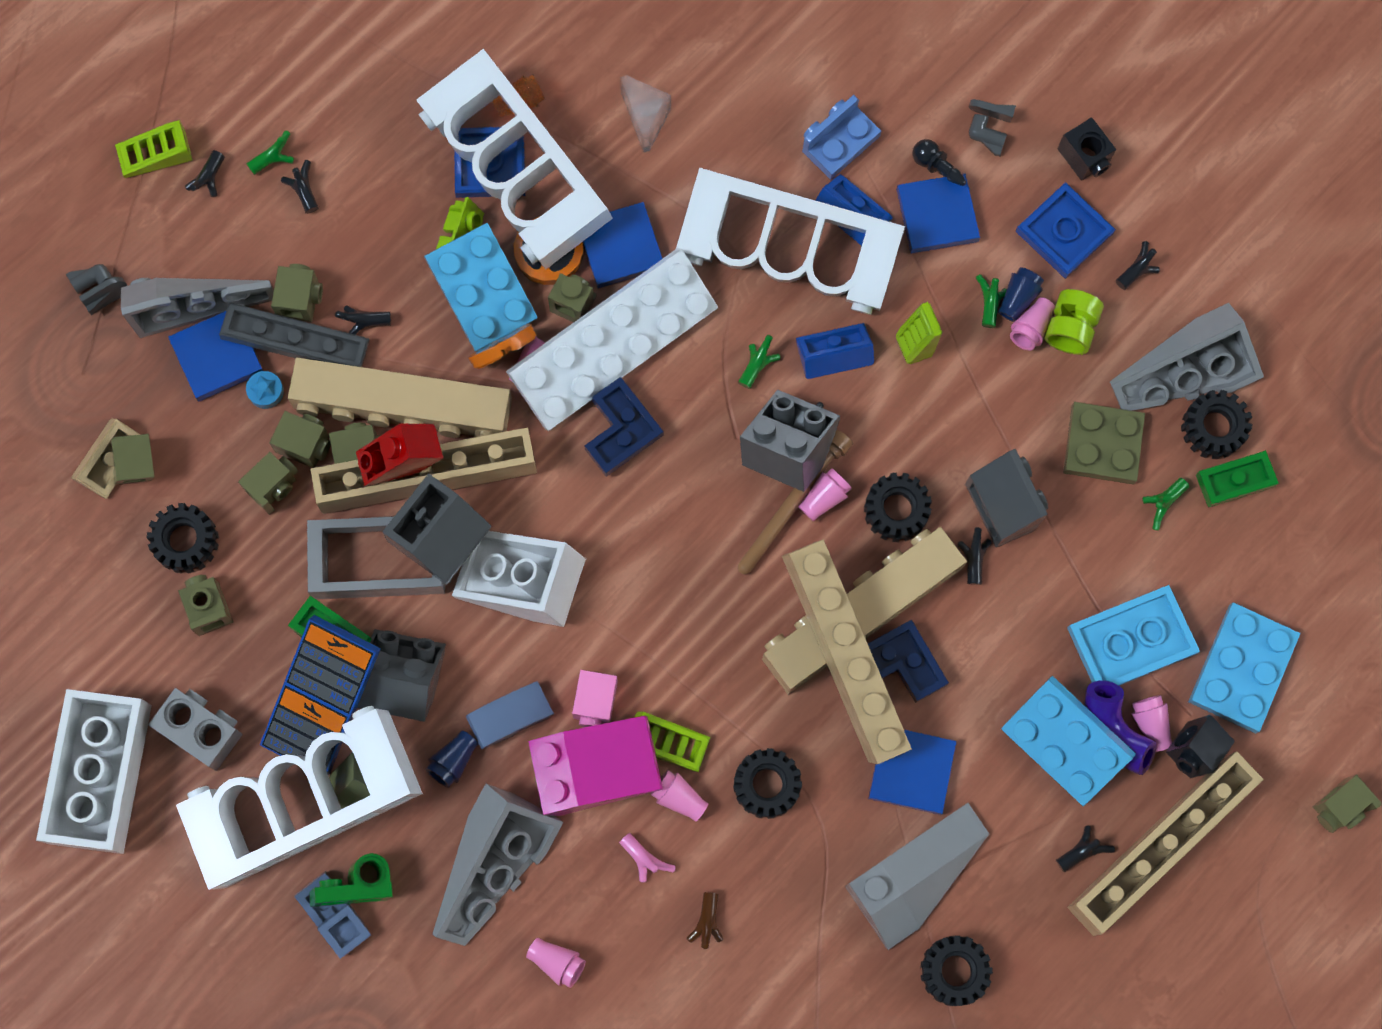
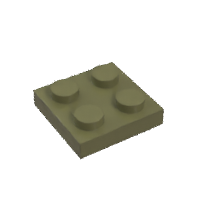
[1063,402,1145,485]

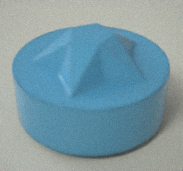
[246,371,284,409]

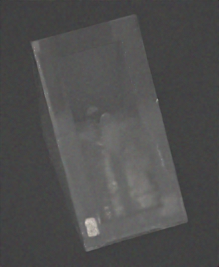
[620,75,671,153]

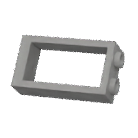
[307,517,451,600]

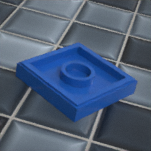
[454,127,526,198]
[896,173,980,254]
[1015,182,1116,279]
[583,202,663,289]
[168,311,263,402]
[868,730,956,815]

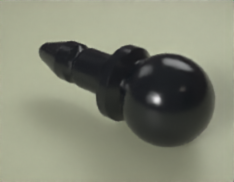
[912,139,966,186]

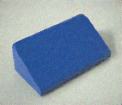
[815,174,893,246]
[796,323,874,379]

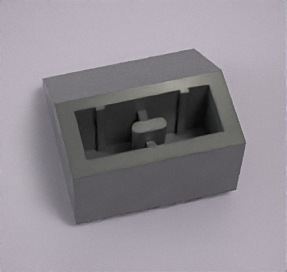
[740,390,840,492]
[965,449,1048,548]
[382,473,492,585]
[357,629,446,722]

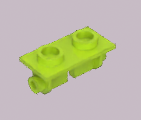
[436,197,485,249]

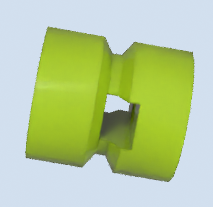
[1044,289,1104,355]

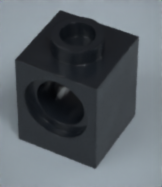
[1057,117,1117,181]
[1166,715,1235,778]

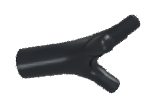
[185,150,225,197]
[281,160,319,214]
[1115,241,1160,290]
[335,305,391,335]
[957,527,992,585]
[1056,826,1115,872]

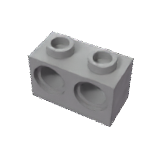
[148,688,243,771]

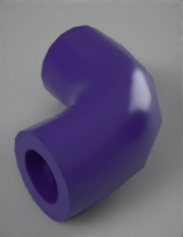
[1084,680,1157,775]

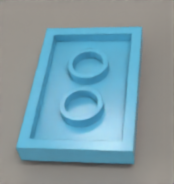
[424,223,538,351]
[1067,585,1200,686]
[1188,602,1301,734]
[1001,676,1136,807]

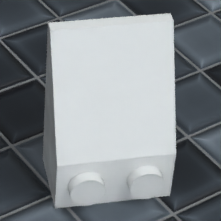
[452,531,586,627]

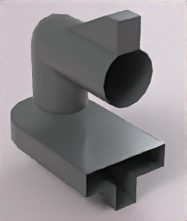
[969,99,1016,157]
[66,264,127,316]

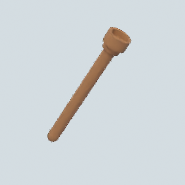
[738,429,853,575]

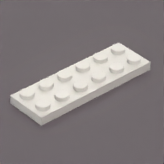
[506,248,719,431]

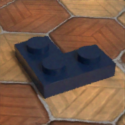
[584,377,664,477]
[868,620,949,703]

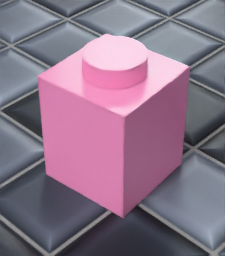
[572,670,618,727]

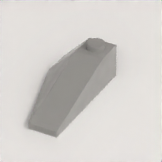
[121,278,274,338]
[1110,303,1264,411]
[433,784,563,946]
[845,803,989,950]

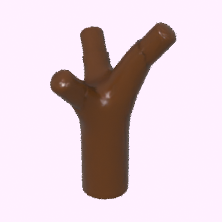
[687,892,723,949]

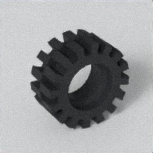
[1181,390,1253,459]
[864,472,932,542]
[147,503,219,573]
[733,748,802,819]
[920,936,993,1006]

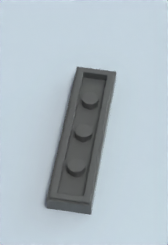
[219,303,369,367]

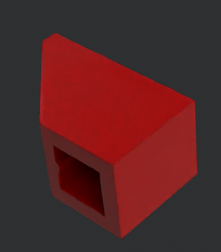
[356,423,443,486]

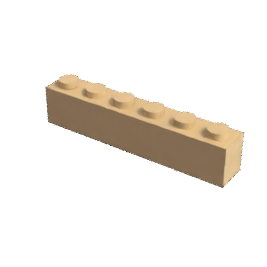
[288,357,512,438]
[311,427,537,514]
[762,527,967,695]
[782,539,912,764]
[1067,751,1264,936]

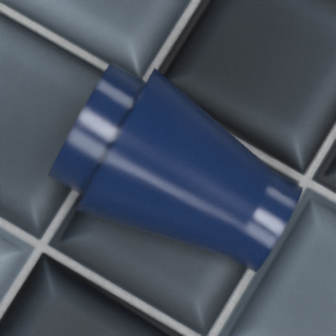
[998,267,1044,322]
[426,730,479,788]

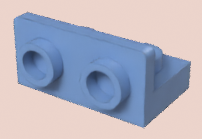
[802,95,882,180]

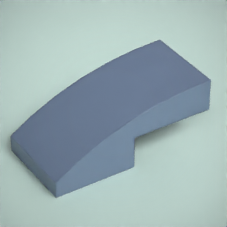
[466,681,554,749]
[294,871,371,959]

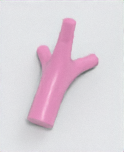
[619,833,676,882]

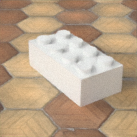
[36,689,152,854]

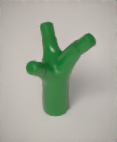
[246,131,294,175]
[976,274,1007,328]
[738,335,781,389]
[1142,478,1190,531]

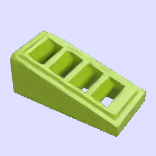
[115,120,193,178]
[896,302,943,364]
[634,712,711,772]

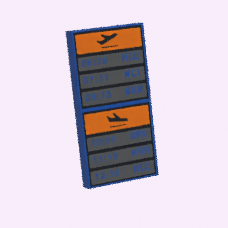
[260,615,381,775]

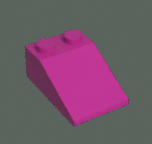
[528,716,663,816]

